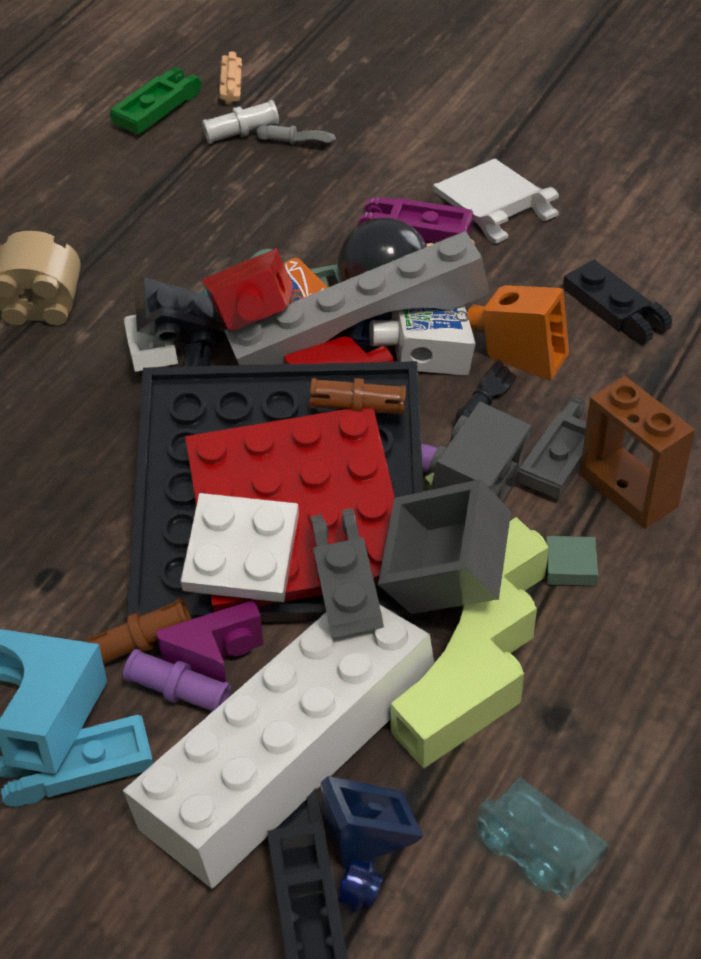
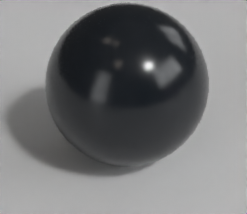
[337,218,427,312]

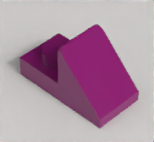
[156,600,264,683]

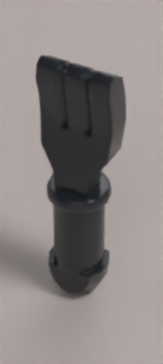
[456,359,517,423]

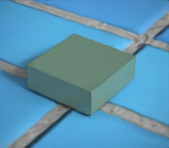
[546,536,598,586]

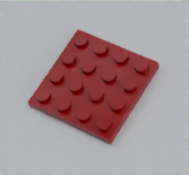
[185,408,395,612]

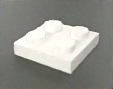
[181,493,299,602]

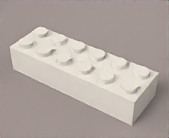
[123,605,434,889]

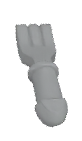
[257,125,336,144]

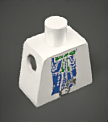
[369,305,475,375]

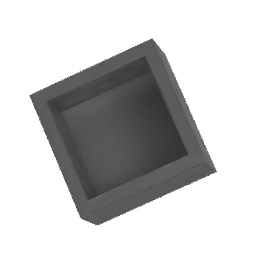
[378,479,511,614]

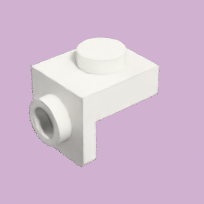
[124,315,178,372]

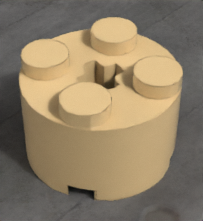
[0,231,81,325]

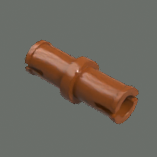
[309,378,406,416]
[87,598,192,665]

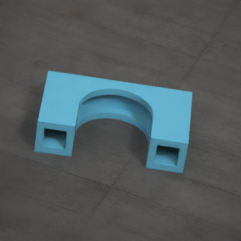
[0,629,107,774]

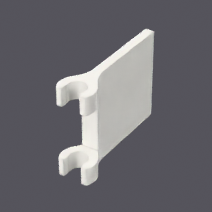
[433,159,559,244]

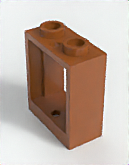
[579,376,695,529]

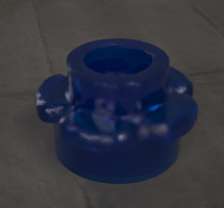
[337,857,383,913]

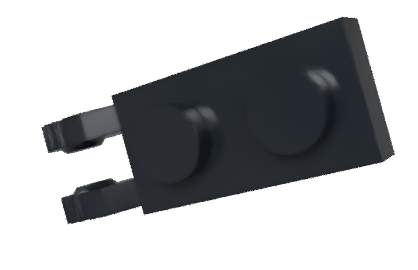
[563,259,673,344]

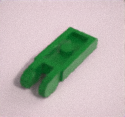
[109,67,202,135]

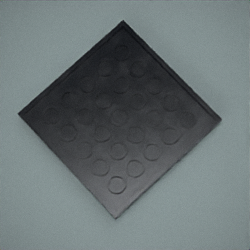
[127,361,429,622]

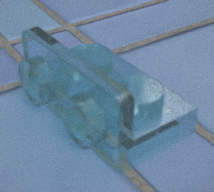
[477,777,609,900]

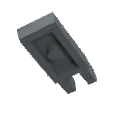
[517,396,587,499]
[311,508,384,638]

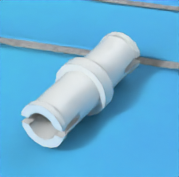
[202,100,279,144]

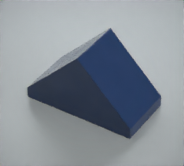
[320,776,423,869]

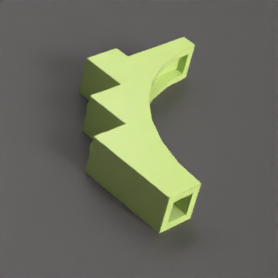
[391,473,549,769]

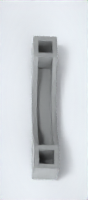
[225,231,490,365]

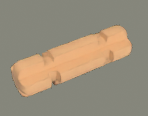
[219,51,242,105]

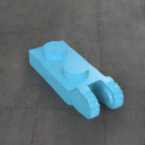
[0,714,153,808]

